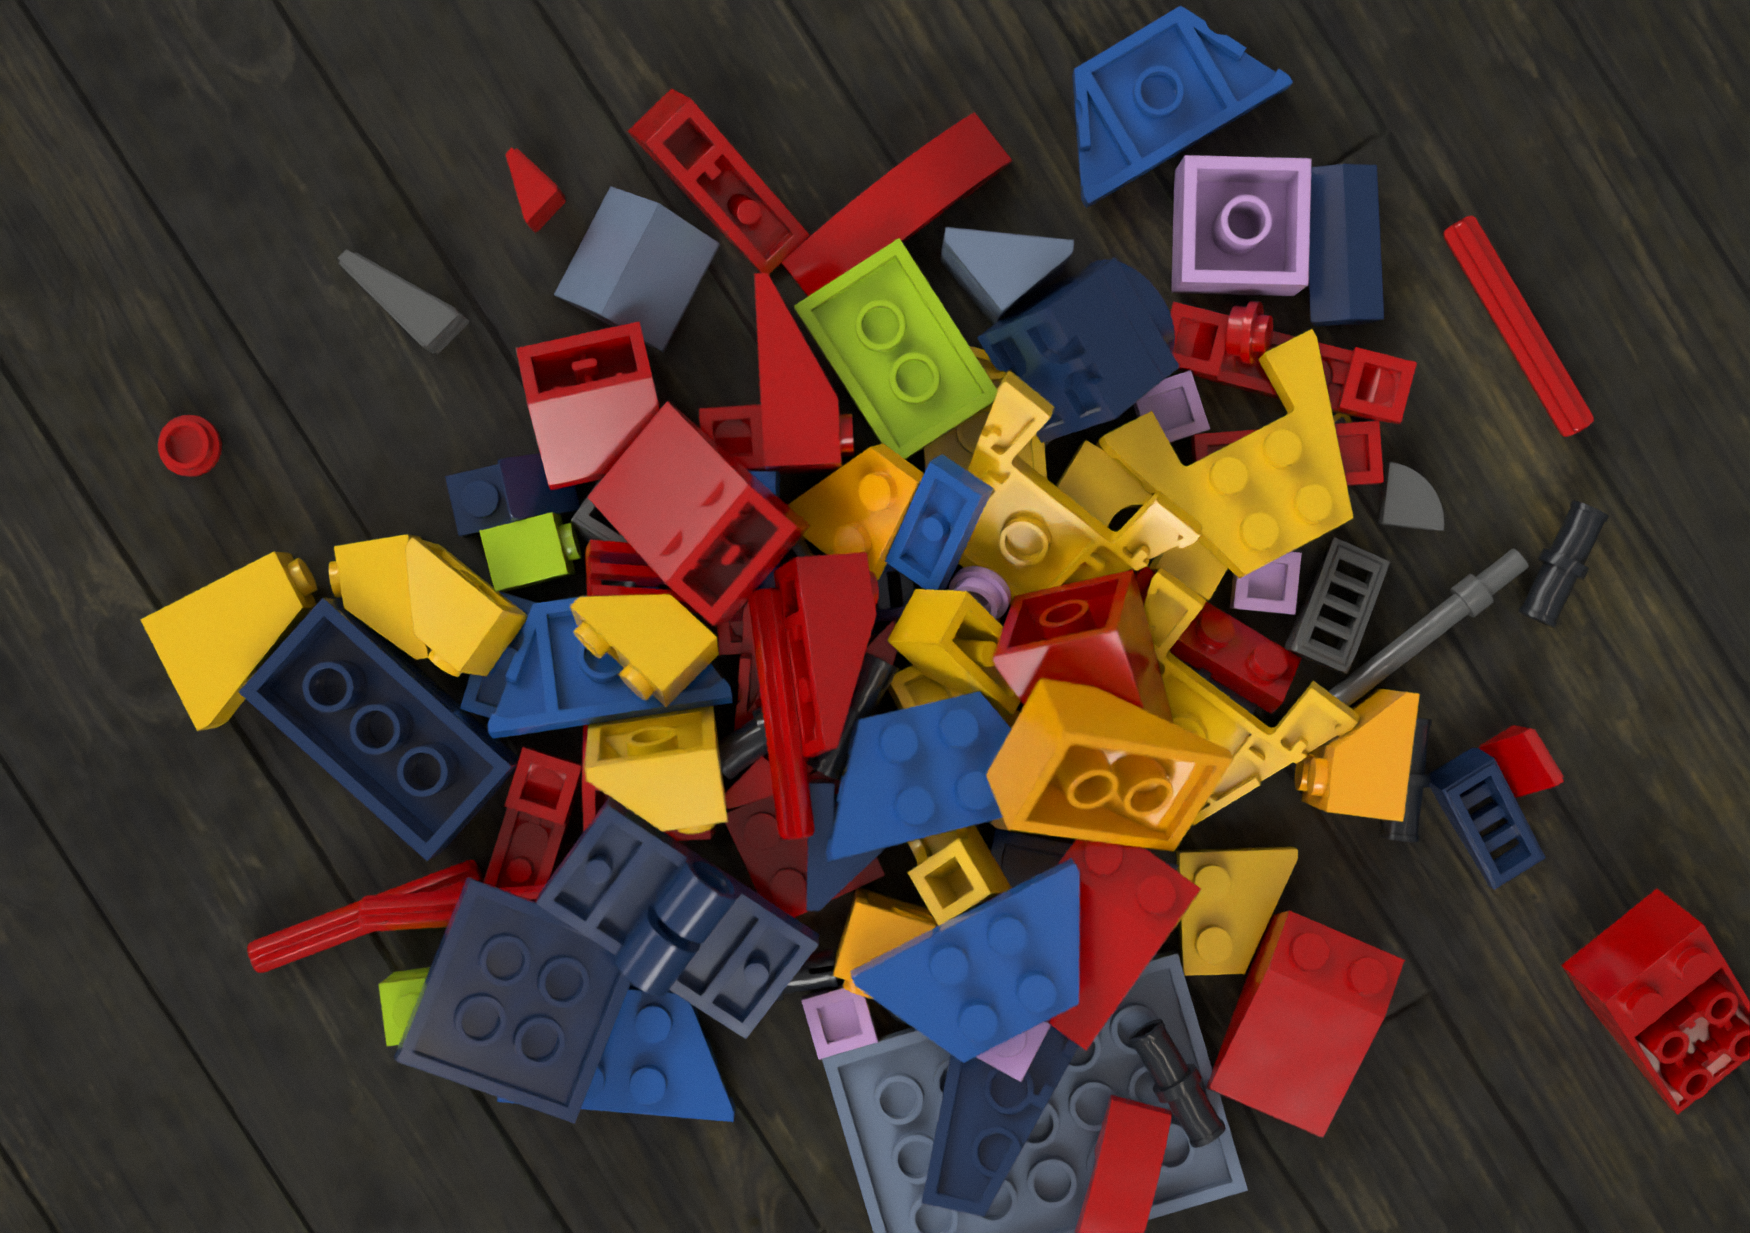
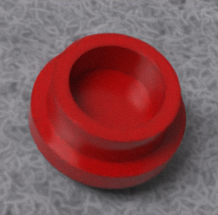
[1226,301,1273,364]
[158,415,222,477]

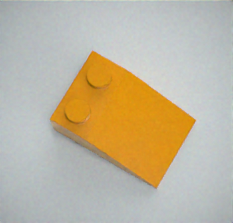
[986,679,1234,851]

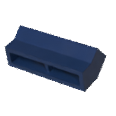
[1309,164,1384,327]

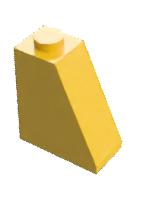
[140,551,317,731]

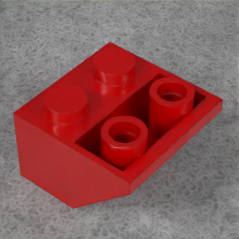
[516,321,660,490]

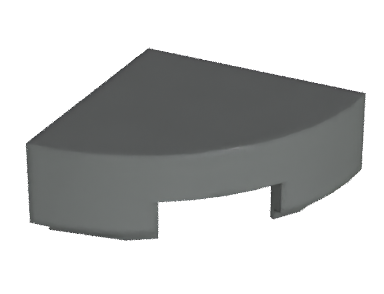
[1378,462,1444,531]

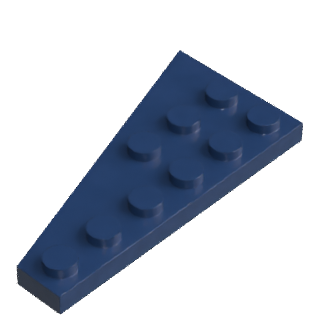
[921,829,1179,1217]

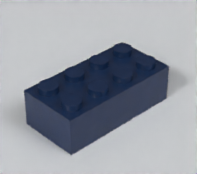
[239,598,519,861]

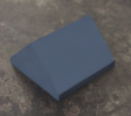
[554,186,720,353]
[941,227,1074,325]

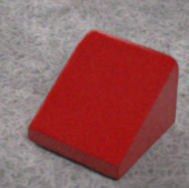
[505,147,566,233]
[1479,725,1564,798]

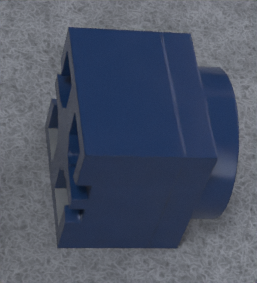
[977,258,1180,443]

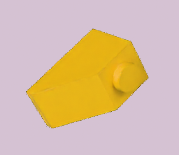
[329,534,432,660]
[405,537,528,677]
[887,589,1021,716]

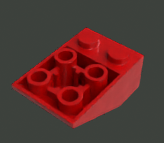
[587,401,810,626]
[1561,888,1750,1115]

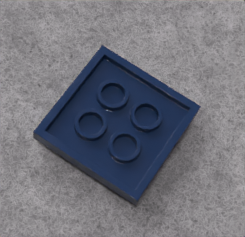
[394,877,631,1123]

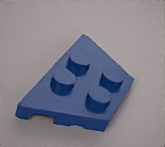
[1072,6,1293,209]
[488,587,733,739]
[826,691,1012,861]
[850,858,1079,1063]
[497,985,736,1122]

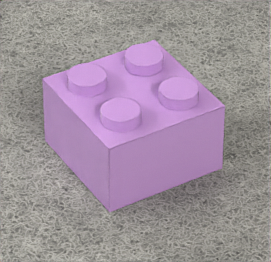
[1172,155,1311,296]

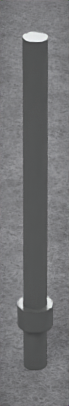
[1328,548,1529,707]

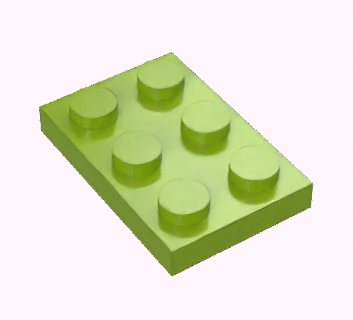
[794,238,998,460]

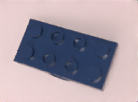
[536,797,819,1039]

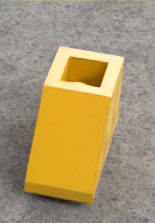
[570,594,719,707]

